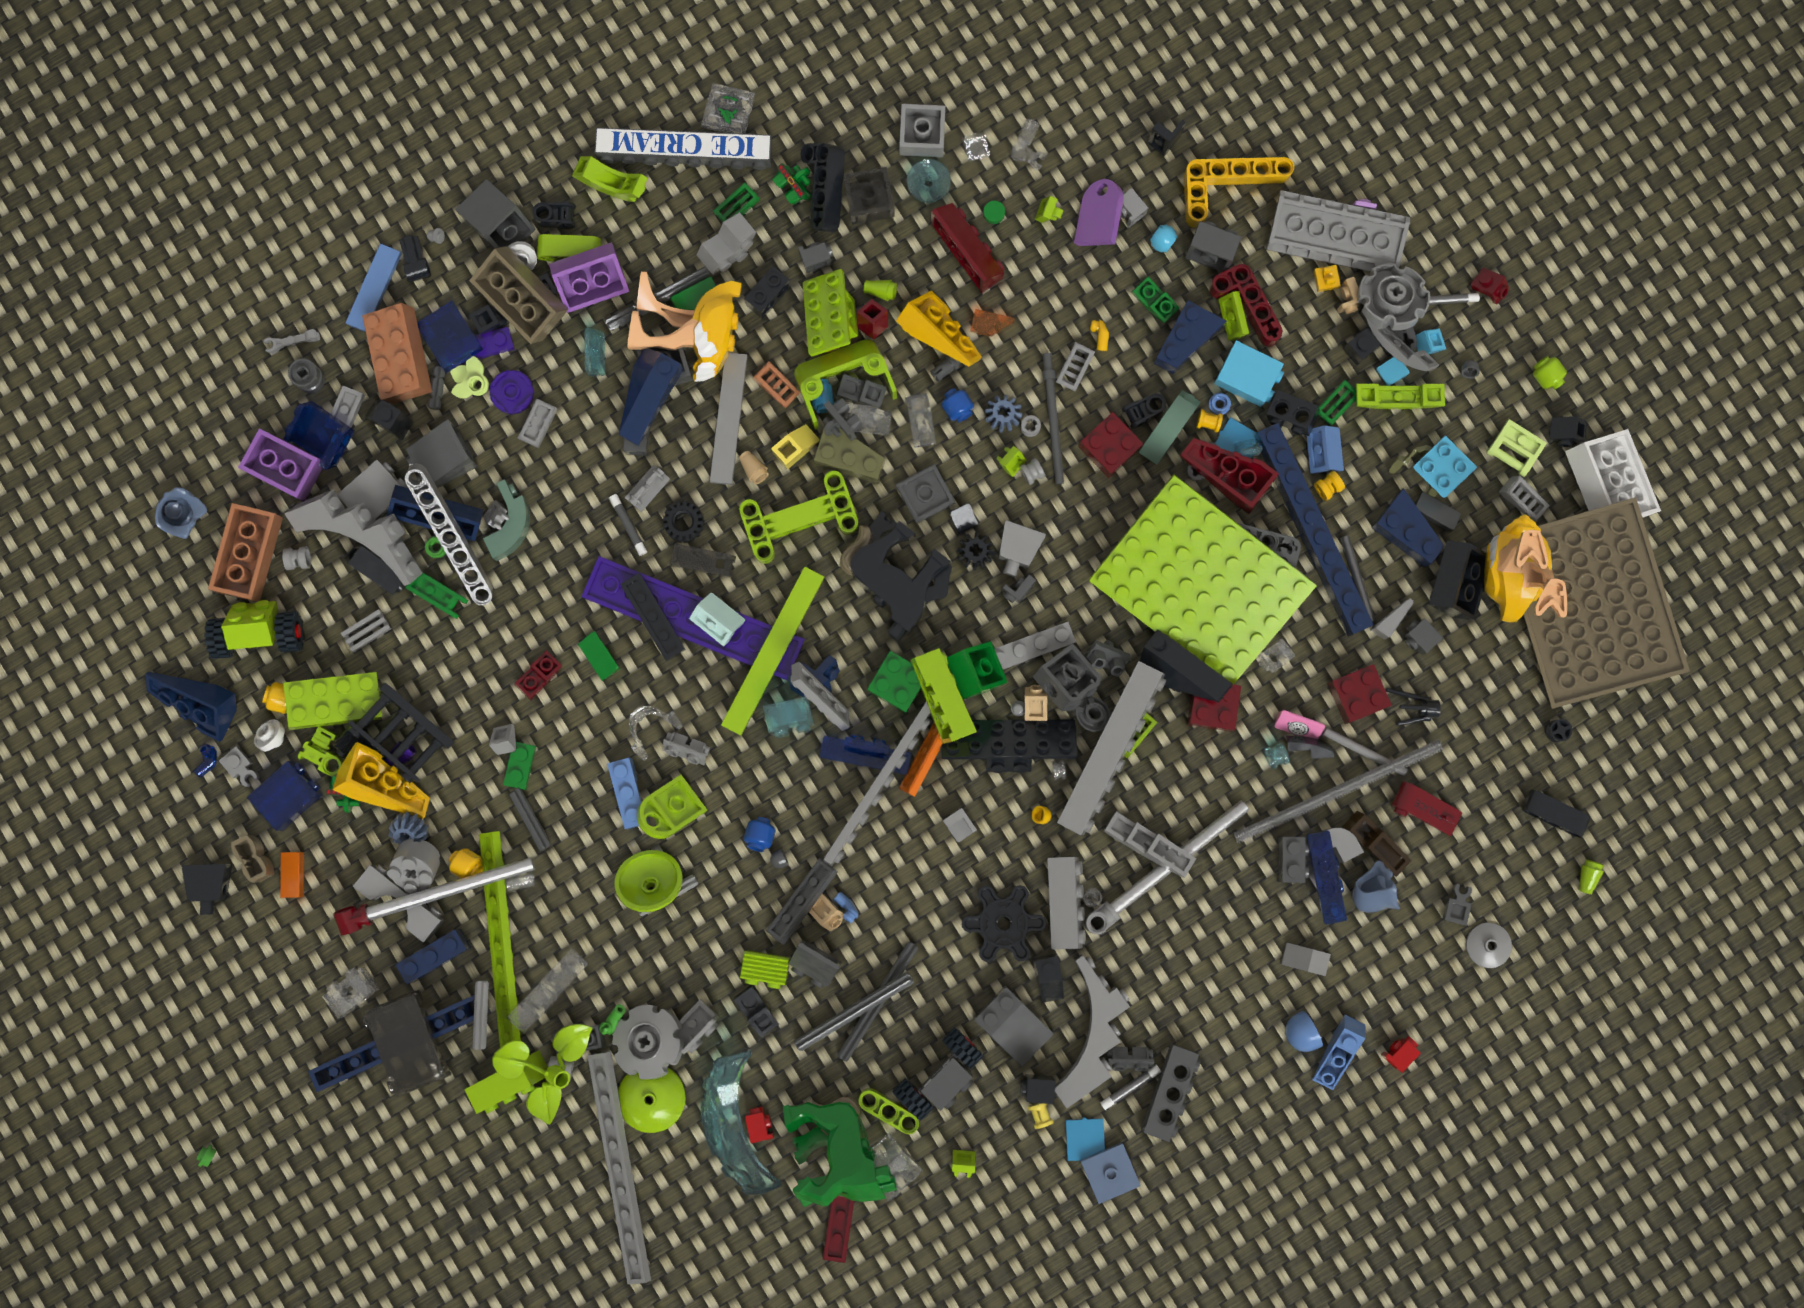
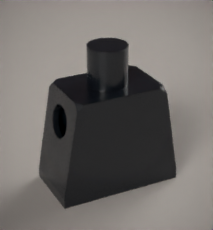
[182,864,232,915]

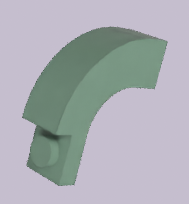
[1139,390,1201,465]
[483,479,530,561]

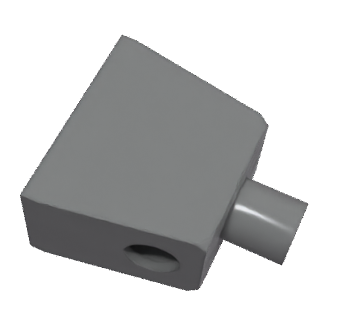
[999,520,1046,577]

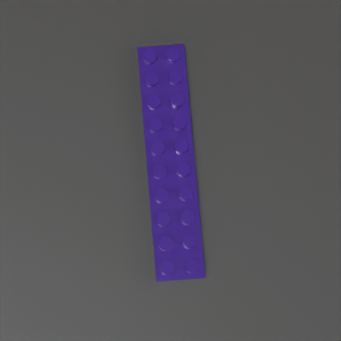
[581,556,805,681]

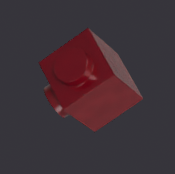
[857,299,888,340]

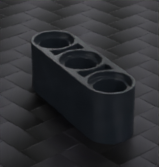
[1522,789,1591,838]

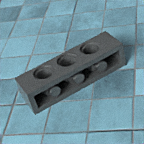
[1141,1043,1201,1142]

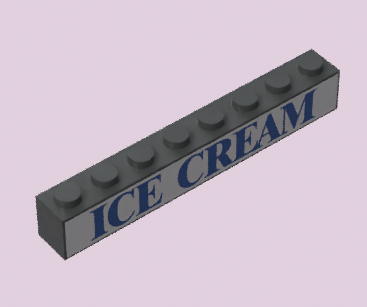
[595,128,773,170]

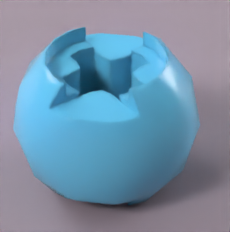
[1150,224,1177,253]

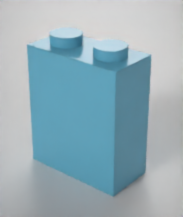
[1214,340,1284,407]

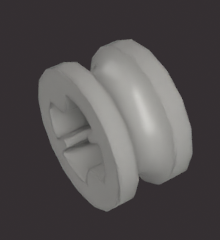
[1021,415,1041,437]

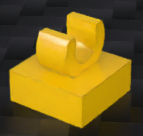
[1313,265,1341,292]

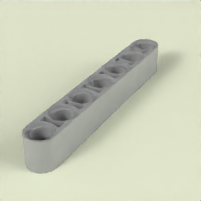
[405,463,493,605]

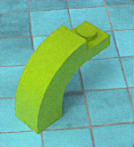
[572,156,648,202]

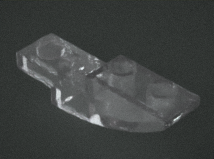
[507,948,588,1033]

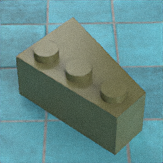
[814,424,885,484]

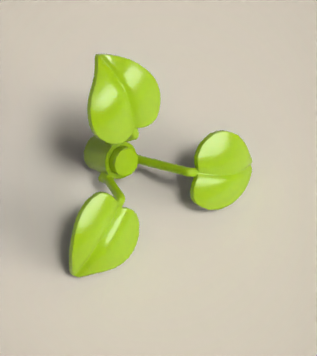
[492,1024,592,1125]

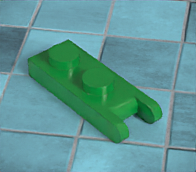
[405,572,469,619]

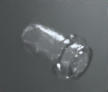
[505,872,535,892]

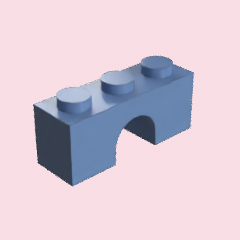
[607,758,650,829]

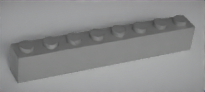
[1057,661,1166,835]

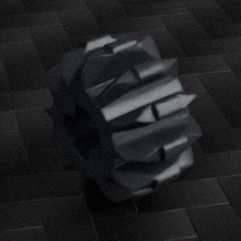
[957,532,995,571]

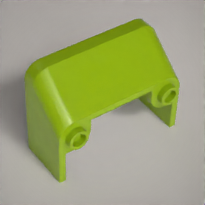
[794,339,897,430]

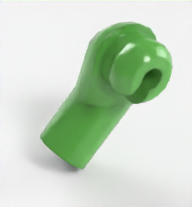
[599,1004,626,1035]

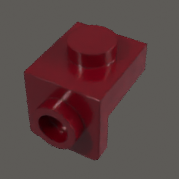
[1470,268,1509,305]

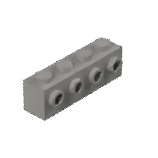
[1048,857,1086,949]

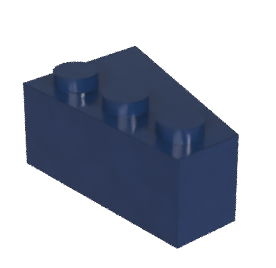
[1154,301,1227,374]
[1371,488,1445,567]

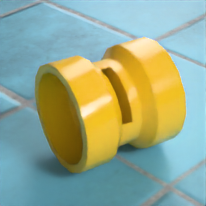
[1314,470,1345,501]

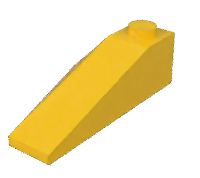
[896,290,982,367]
[332,742,430,819]

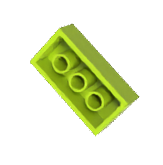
[283,672,382,730]

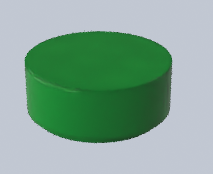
[983,201,1005,224]

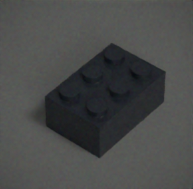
[1429,541,1486,621]

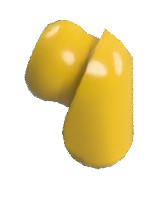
[1090,319,1109,351]

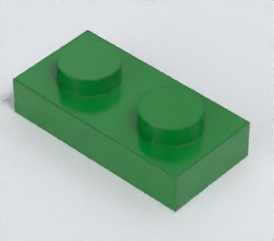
[503,742,537,790]

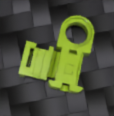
[298,726,344,776]

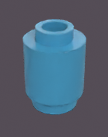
[811,379,834,413]

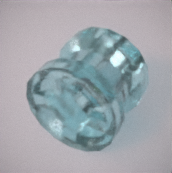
[1264,742,1290,769]

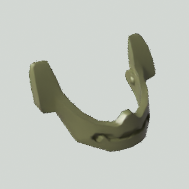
[1389,445,1438,498]

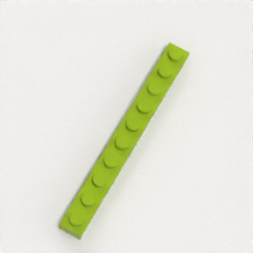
[479,831,521,1048]

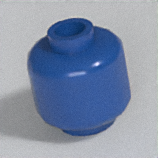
[941,388,974,423]
[743,817,776,852]

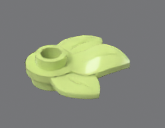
[450,355,489,399]

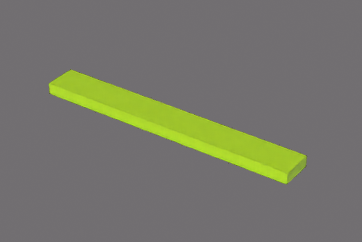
[721,567,825,736]

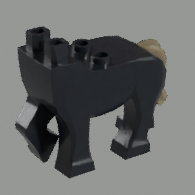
[840,511,952,643]

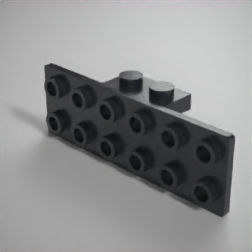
[941,719,1077,773]

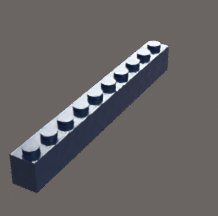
[1254,423,1374,637]

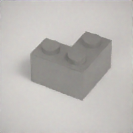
[697,212,756,275]

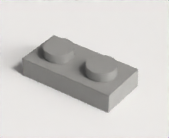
[326,386,365,435]

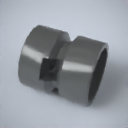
[288,358,325,393]

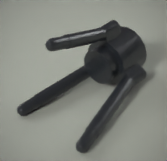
[1385,688,1441,726]

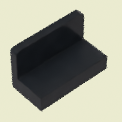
[1148,120,1186,157]

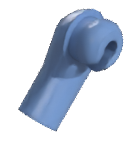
[833,892,859,923]

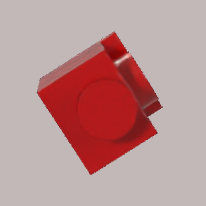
[1381,1036,1421,1073]
[745,1106,775,1144]

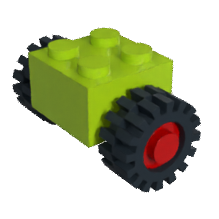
[204,600,304,659]

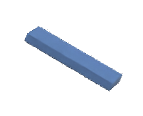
[346,244,402,332]

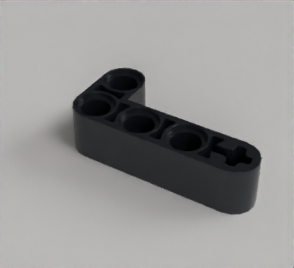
[800,143,845,233]

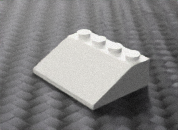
[1565,429,1661,518]

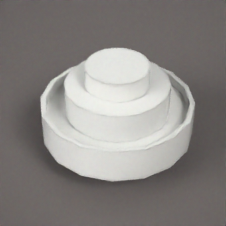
[508,241,537,270]
[254,719,285,752]

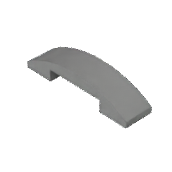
[1366,318,1439,371]

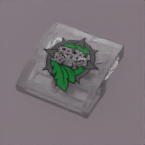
[702,83,755,134]

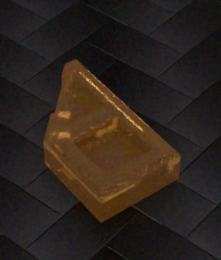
[970,309,1015,337]

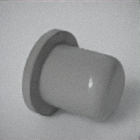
[427,228,445,244]
[1011,701,1025,716]

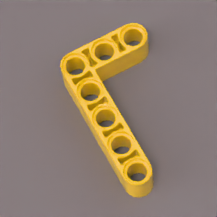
[1184,157,1294,228]

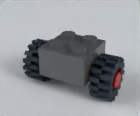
[892,1027,984,1121]

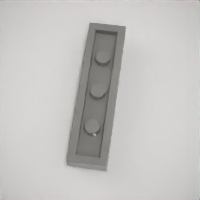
[995,622,1076,670]
[790,662,850,731]

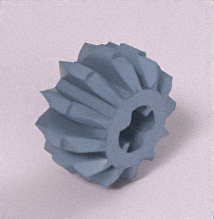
[985,394,1022,433]
[388,811,428,845]

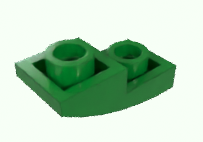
[1131,276,1180,323]
[670,277,716,310]

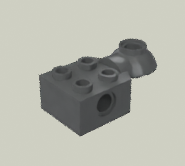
[1033,643,1111,732]

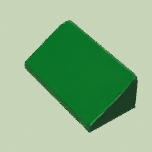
[578,631,621,681]

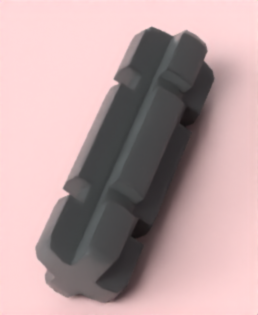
[428,366,446,410]

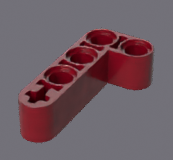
[1209,264,1283,347]

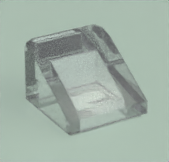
[962,132,990,162]

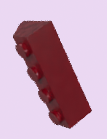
[931,203,1005,293]

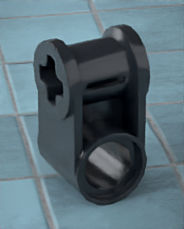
[532,202,576,229]
[1122,393,1166,429]

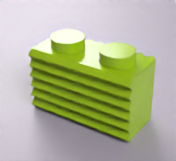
[740,950,790,989]

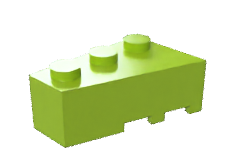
[464,1050,548,1114]

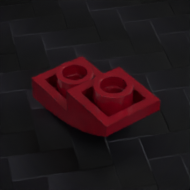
[514,650,562,701]

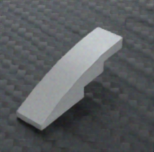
[1103,811,1197,878]

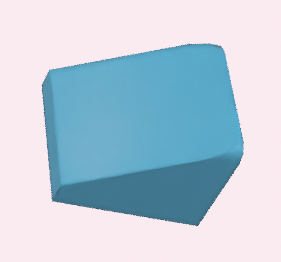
[1416,328,1446,354]
[1376,357,1410,386]

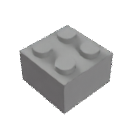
[900,104,946,157]

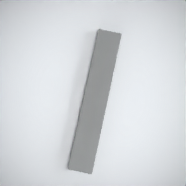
[710,353,748,485]

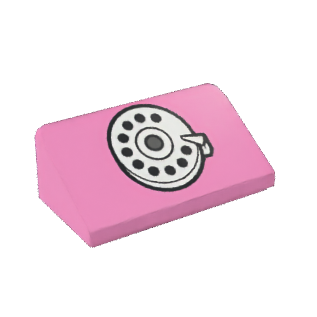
[1274,710,1325,739]

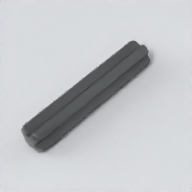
[510,788,551,851]

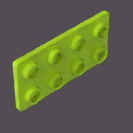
[803,269,858,357]

